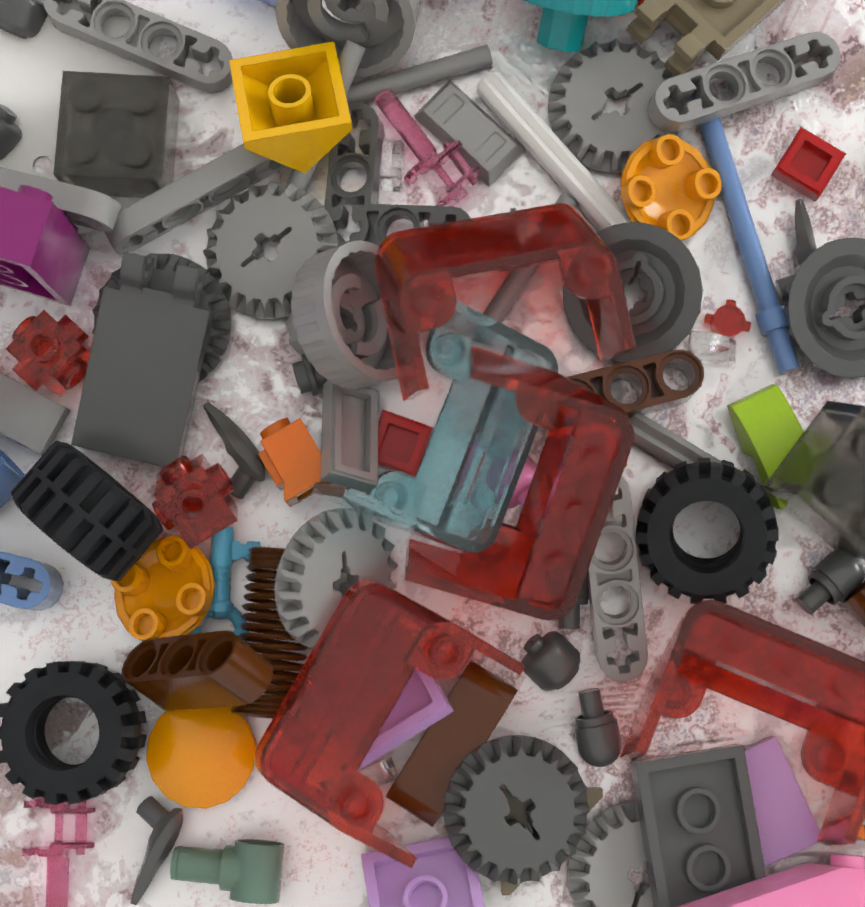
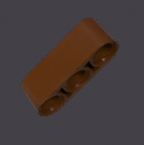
[546,350,704,428]
[122,630,274,711]
[385,660,518,827]

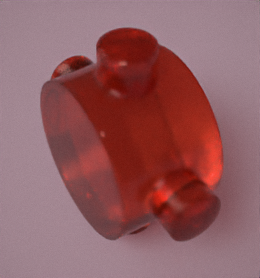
[704,299,751,346]

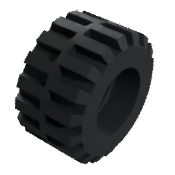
[11,441,163,582]
[636,458,779,605]
[0,661,147,805]

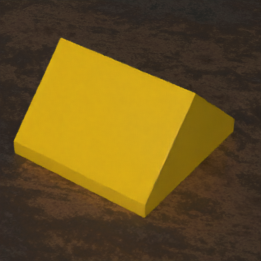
[229,41,353,174]

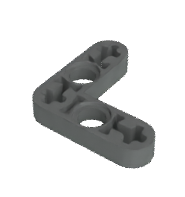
[324,102,478,260]

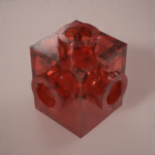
[6,310,90,396]
[152,453,238,549]

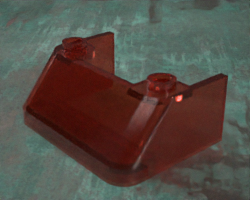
[374,203,636,401]
[405,346,634,620]
[255,580,526,868]
[620,600,865,846]

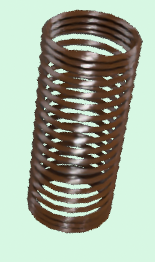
[230,547,308,720]

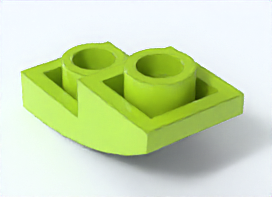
[727,384,826,510]

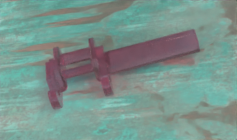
[375,89,482,207]
[22,799,96,907]

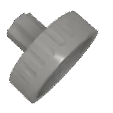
[276,0,420,78]
[285,240,420,390]

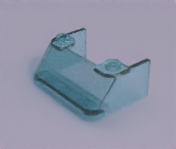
[312,286,558,552]

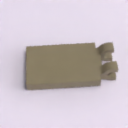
[626,0,785,76]

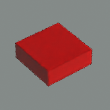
[771,127,846,202]
[378,410,433,480]

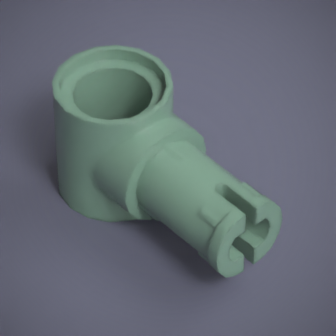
[170,839,284,904]

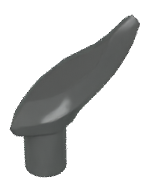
[775,199,817,301]
[203,402,265,499]
[130,796,183,905]

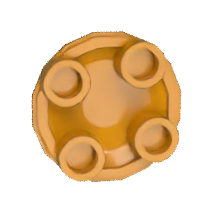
[621,134,722,241]
[111,535,215,641]
[146,706,258,809]

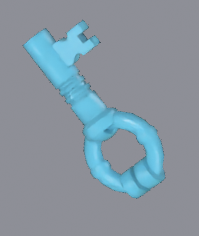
[190,526,260,643]

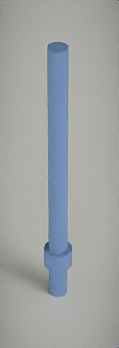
[691,86,800,374]

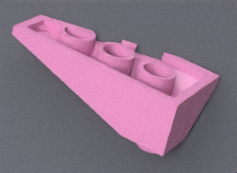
[678,853,865,907]

